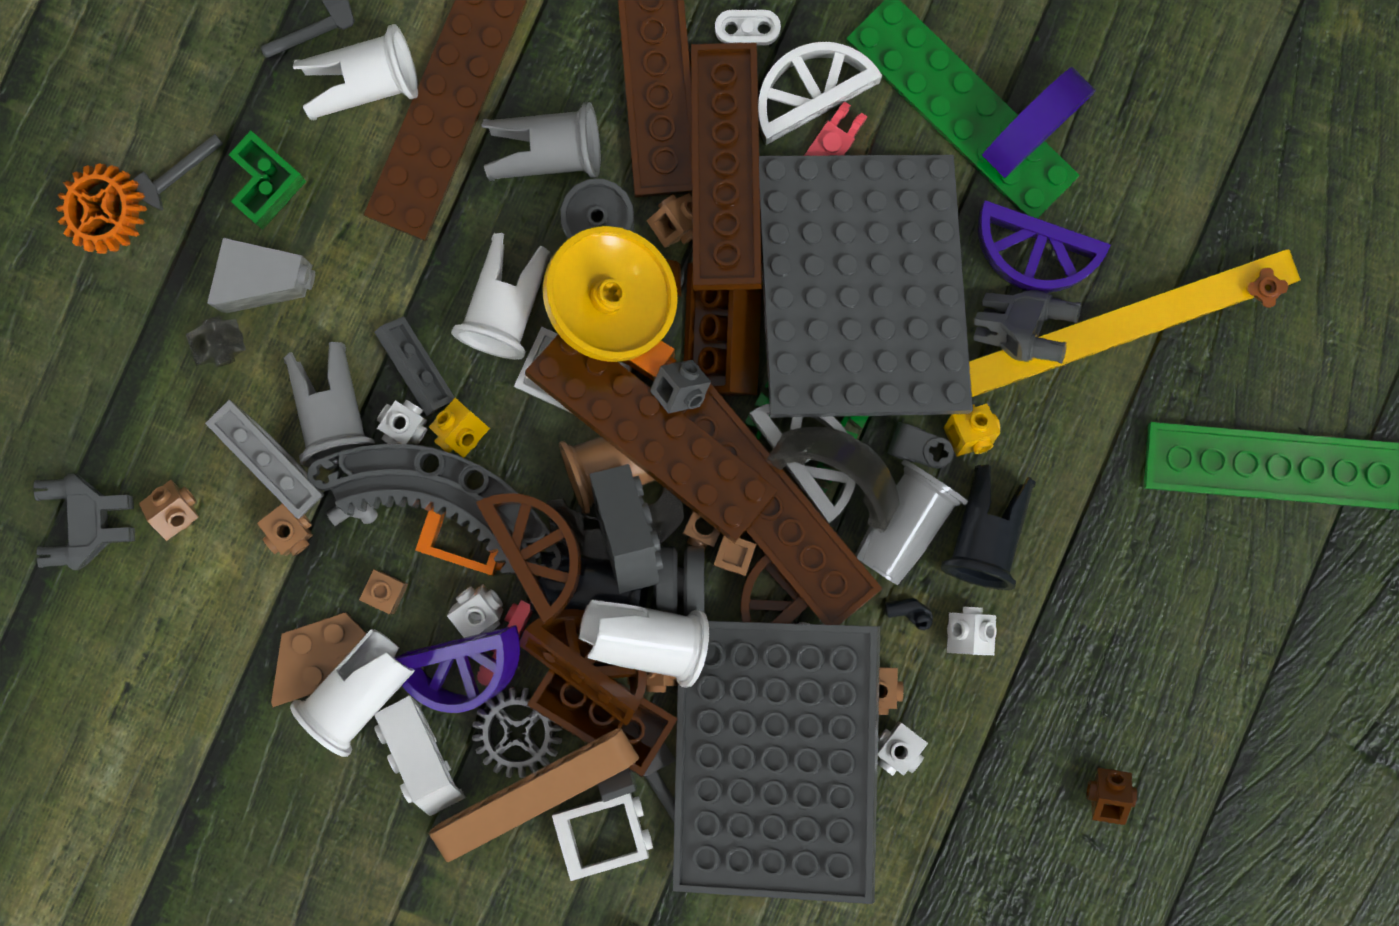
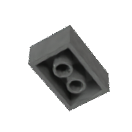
[589,464,663,594]

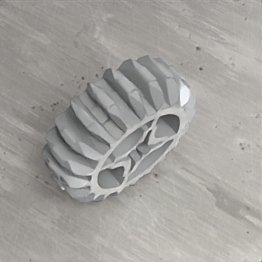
[472,687,563,778]

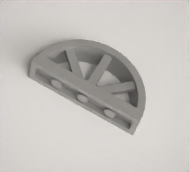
[205,400,324,519]
[749,404,857,523]

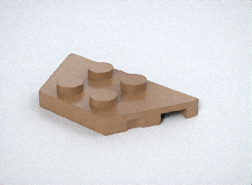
[271,613,367,707]

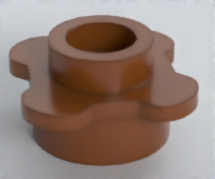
[1247,268,1288,308]

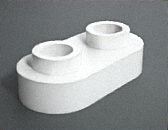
[715,10,781,45]

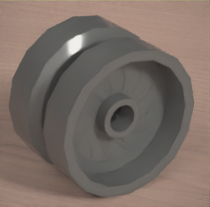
[561,179,635,239]
[653,546,704,616]

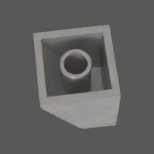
[207,238,315,313]

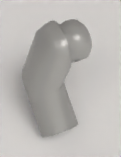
[326,504,378,526]

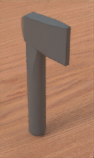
[261,0,355,58]
[637,742,676,822]

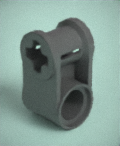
[887,422,954,469]

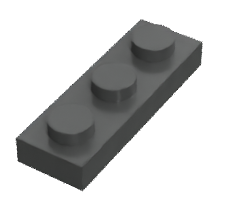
[374,316,455,416]

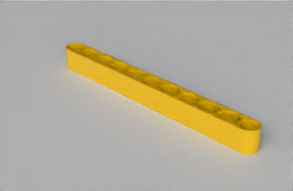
[969,249,1301,397]

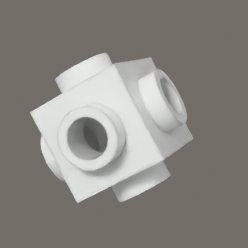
[377,400,428,445]
[447,584,503,638]
[947,607,997,656]
[878,721,928,776]

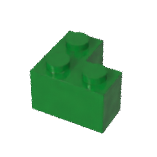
[229,130,306,230]

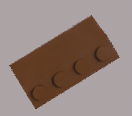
[684,263,762,397]
[527,669,678,777]

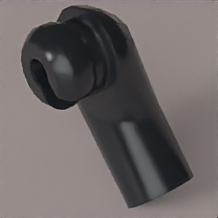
[885,598,933,630]

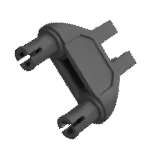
[974,290,1081,364]
[34,473,135,570]

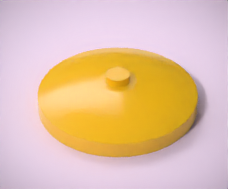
[543,226,677,362]

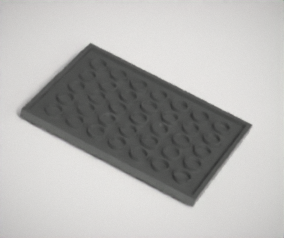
[759,155,973,418]
[673,621,880,904]

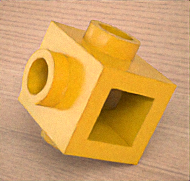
[429,398,490,458]
[944,403,1001,457]

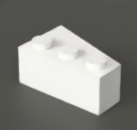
[374,696,466,816]

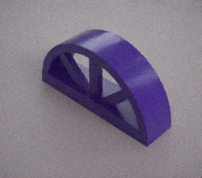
[982,67,1096,178]
[978,200,1111,293]
[394,625,520,713]

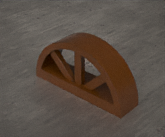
[476,493,581,624]
[740,555,809,623]
[519,609,647,726]

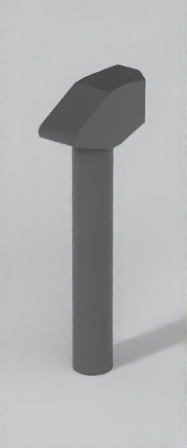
[132,134,223,211]

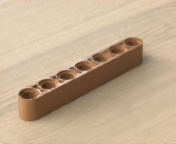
[428,728,639,862]

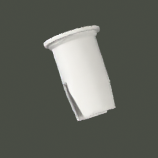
[293,24,418,120]
[451,233,552,360]
[579,600,709,688]
[290,629,415,757]

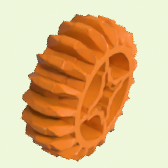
[56,163,148,254]

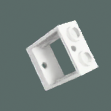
[552,793,653,881]

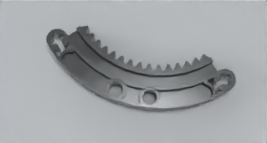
[307,444,563,575]

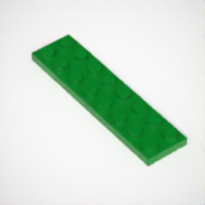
[845,0,1080,219]
[1144,422,1399,510]

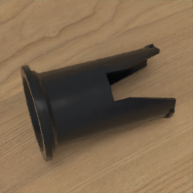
[941,465,1036,590]
[530,552,649,612]

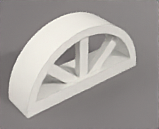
[758,42,882,145]

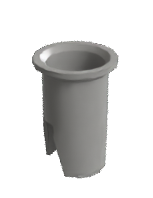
[482,102,601,181]
[284,342,375,467]
[855,459,968,585]

